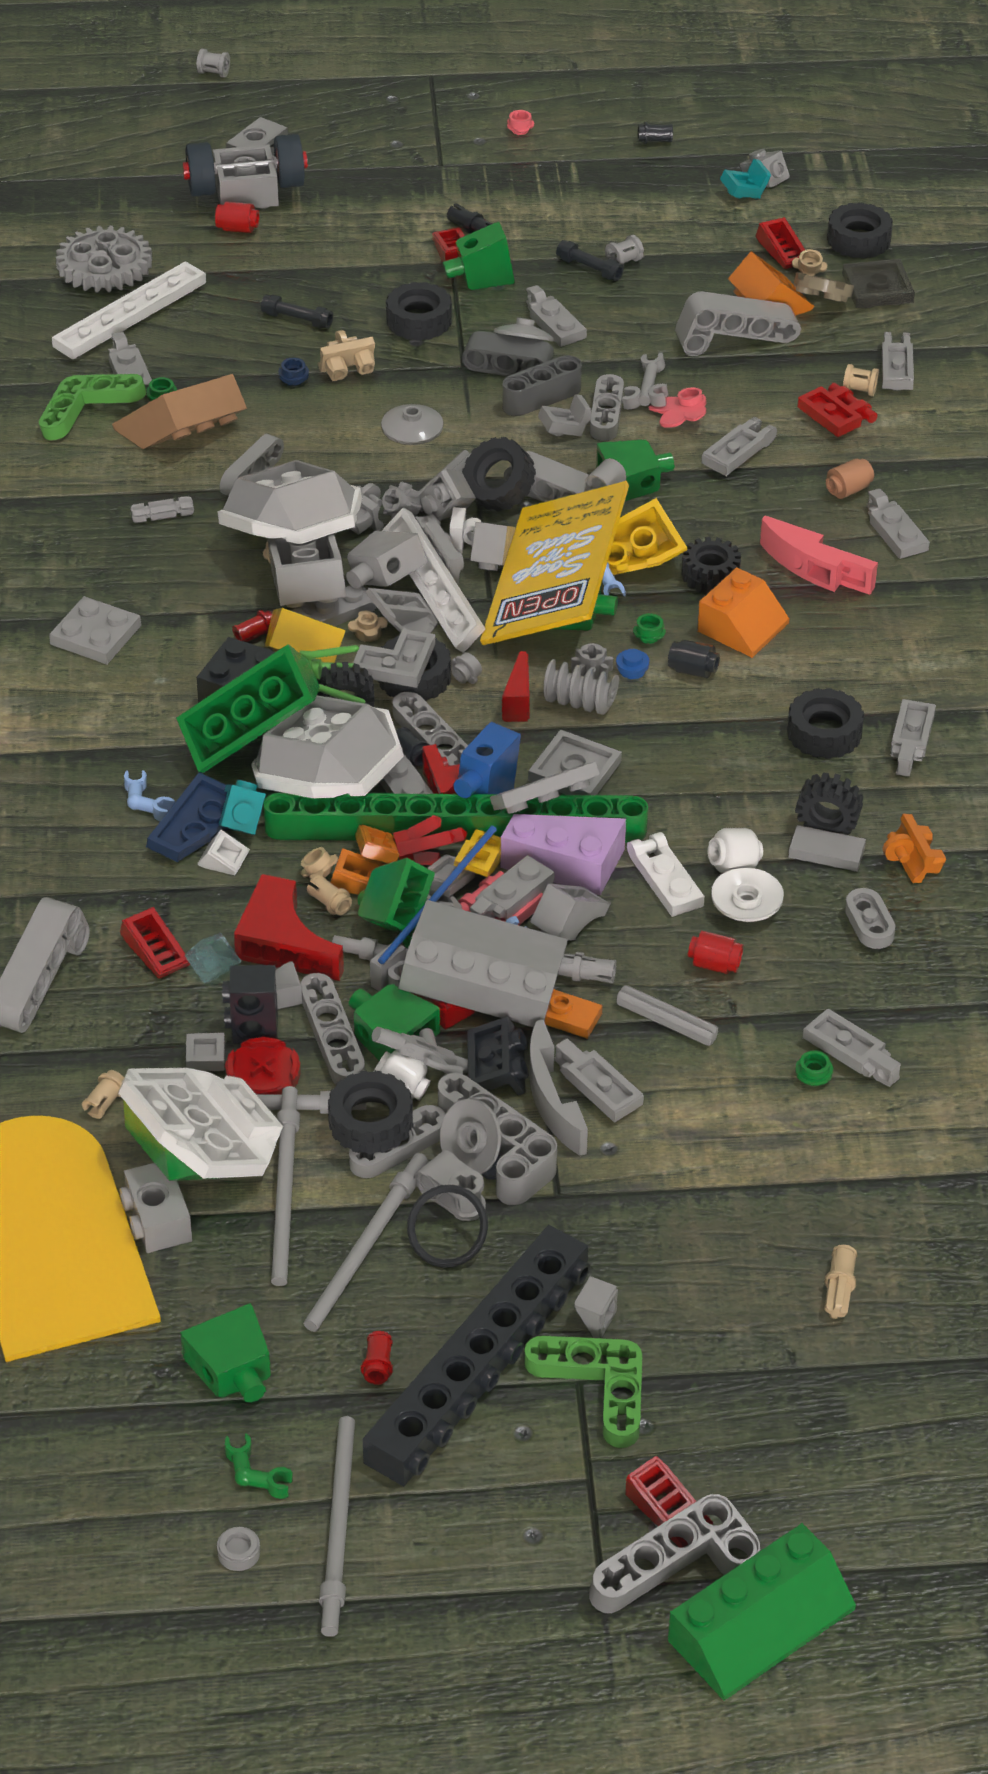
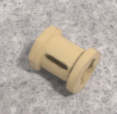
[843,364,879,396]

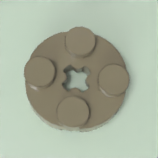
[794,272,854,302]

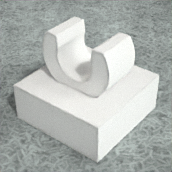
[450,507,481,553]

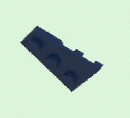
[146,772,229,862]

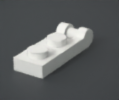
[627,832,705,917]

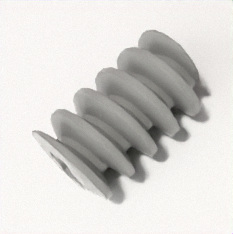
[544,659,619,715]

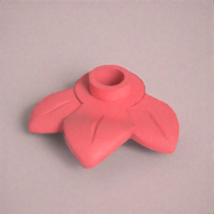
[649,387,707,428]

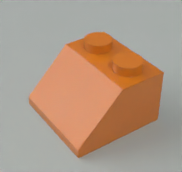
[728,251,814,315]
[697,567,790,658]

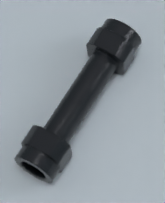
[556,240,624,281]
[261,294,333,329]

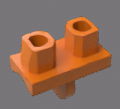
[883,814,946,883]

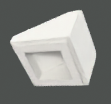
[197,830,250,875]

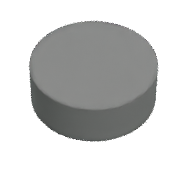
[217,1527,260,1571]

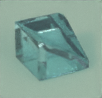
[184,933,241,983]

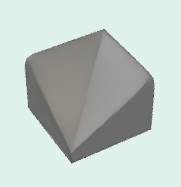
[276,961,302,1009]
[575,1276,618,1338]

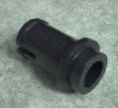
[637,122,673,144]
[396,727,429,767]

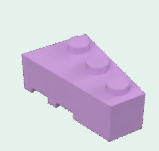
[501,814,626,895]

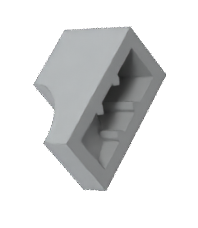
[470,522,516,571]
[530,884,611,940]

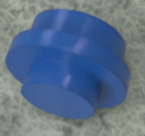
[616,649,650,679]

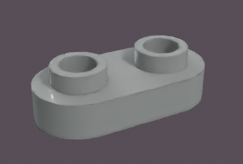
[845,888,895,949]

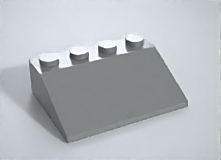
[398,900,568,1027]

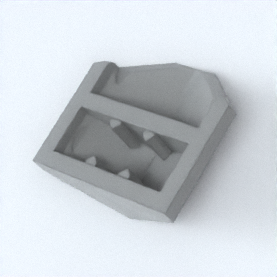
[366,588,439,633]

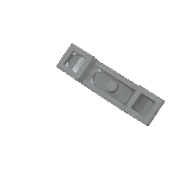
[530,1020,588,1156]

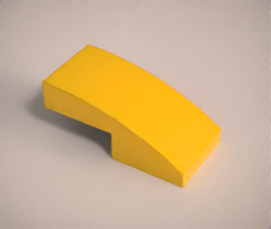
[454,829,501,877]

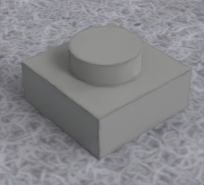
[186,1033,225,1071]

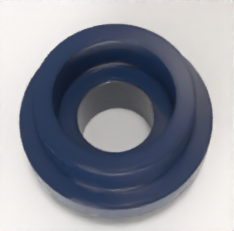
[278,358,309,385]

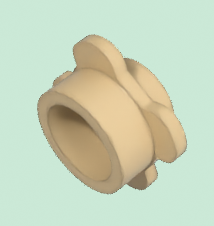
[792,249,827,277]
[348,610,388,642]
[301,847,338,879]

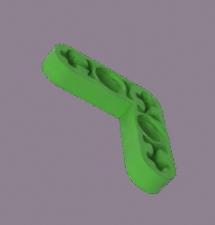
[39,374,147,440]
[524,1336,642,1448]

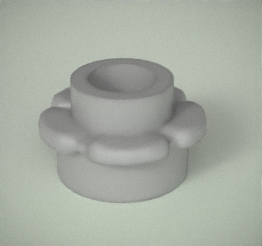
[451,653,482,684]

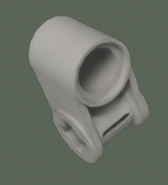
[414,1150,486,1221]

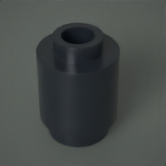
[668,639,720,678]

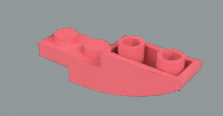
[760,515,878,595]

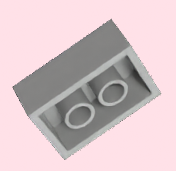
[267,533,346,608]

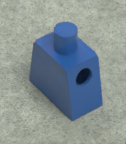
[454,722,521,798]

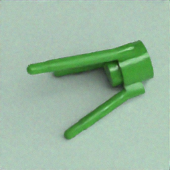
[300,645,365,704]

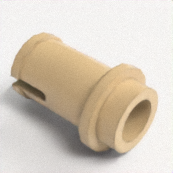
[307,875,352,915]
[82,1070,124,1119]

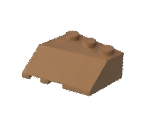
[112,374,247,449]

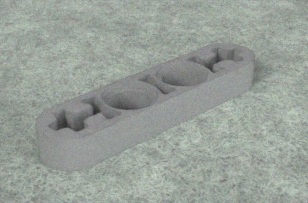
[393,692,468,766]
[301,973,365,1085]

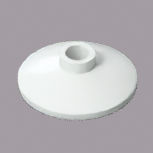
[711,868,784,922]

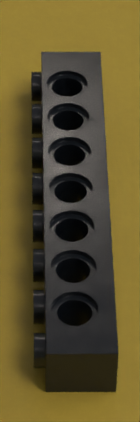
[363,1224,590,1487]

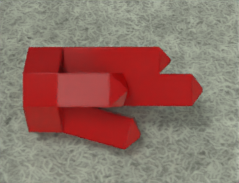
[393,815,467,865]

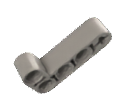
[675,292,801,356]
[504,451,626,506]
[0,897,90,1033]
[438,1073,557,1205]
[589,1494,760,1613]

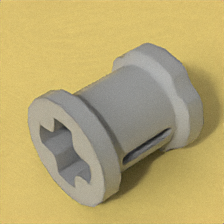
[196,48,230,77]
[605,234,644,265]

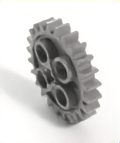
[56,225,152,292]

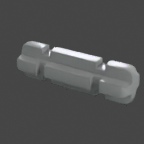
[130,496,194,523]

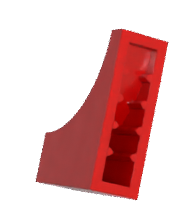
[234,874,344,981]

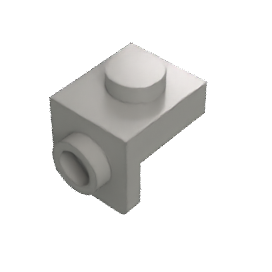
[740,149,790,188]
[538,394,591,436]

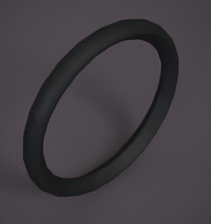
[407,1184,488,1268]

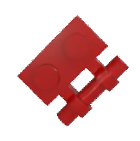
[797,383,878,437]

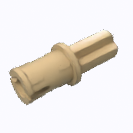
[824,1245,858,1319]

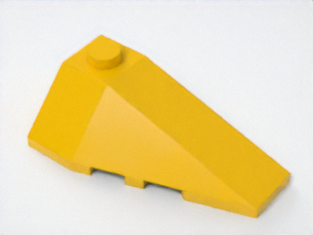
[607,498,688,575]

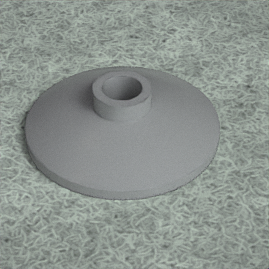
[493,318,554,341]
[381,404,443,445]
[440,1099,501,1174]

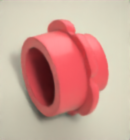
[507,110,534,135]

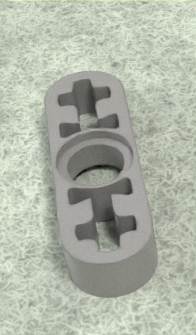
[590,374,624,441]
[220,434,284,496]
[349,1105,445,1178]

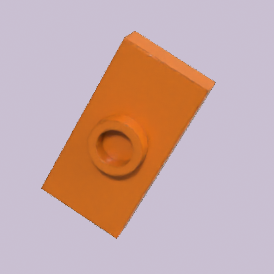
[355,825,399,864]
[544,989,603,1039]

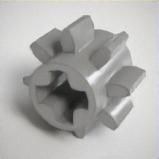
[382,482,421,520]
[571,643,613,680]

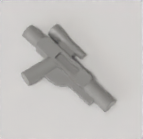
[372,1027,468,1074]

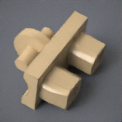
[318,330,375,381]

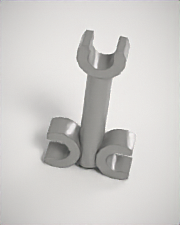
[622,353,669,410]

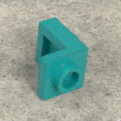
[720,159,771,199]
[219,780,266,835]

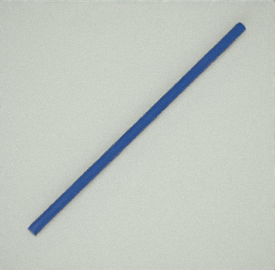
[378,826,497,964]

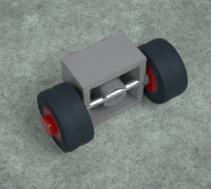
[182,134,308,209]

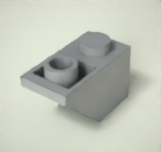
[419,469,476,521]

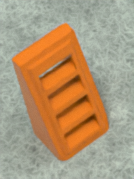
[330,848,386,895]

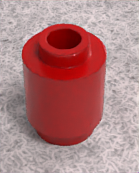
[215,202,260,233]
[688,931,744,974]

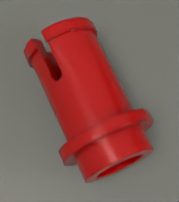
[232,610,272,642]
[361,1331,393,1384]

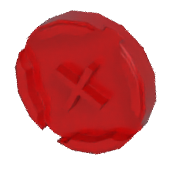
[225,1037,301,1095]

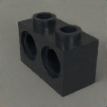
[222,965,278,1044]

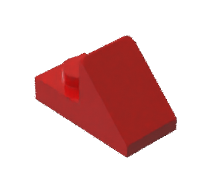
[423,744,460,794]

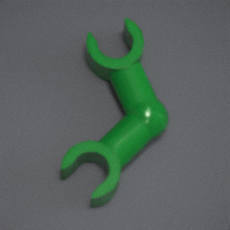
[225,1433,293,1499]

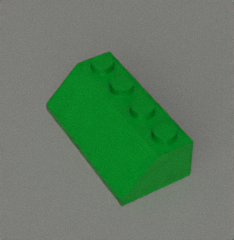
[176,644,320,774]
[668,1523,856,1701]

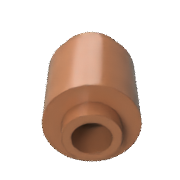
[826,459,874,499]

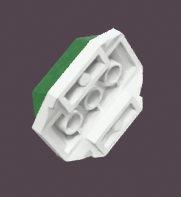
[118,1068,283,1181]

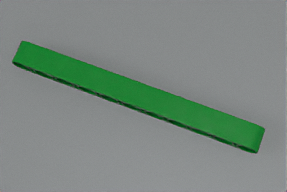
[263,793,648,843]

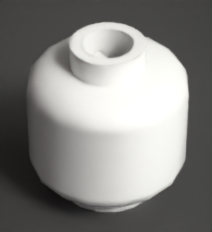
[708,828,763,873]
[374,1050,431,1101]

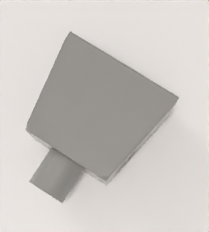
[346,531,428,589]

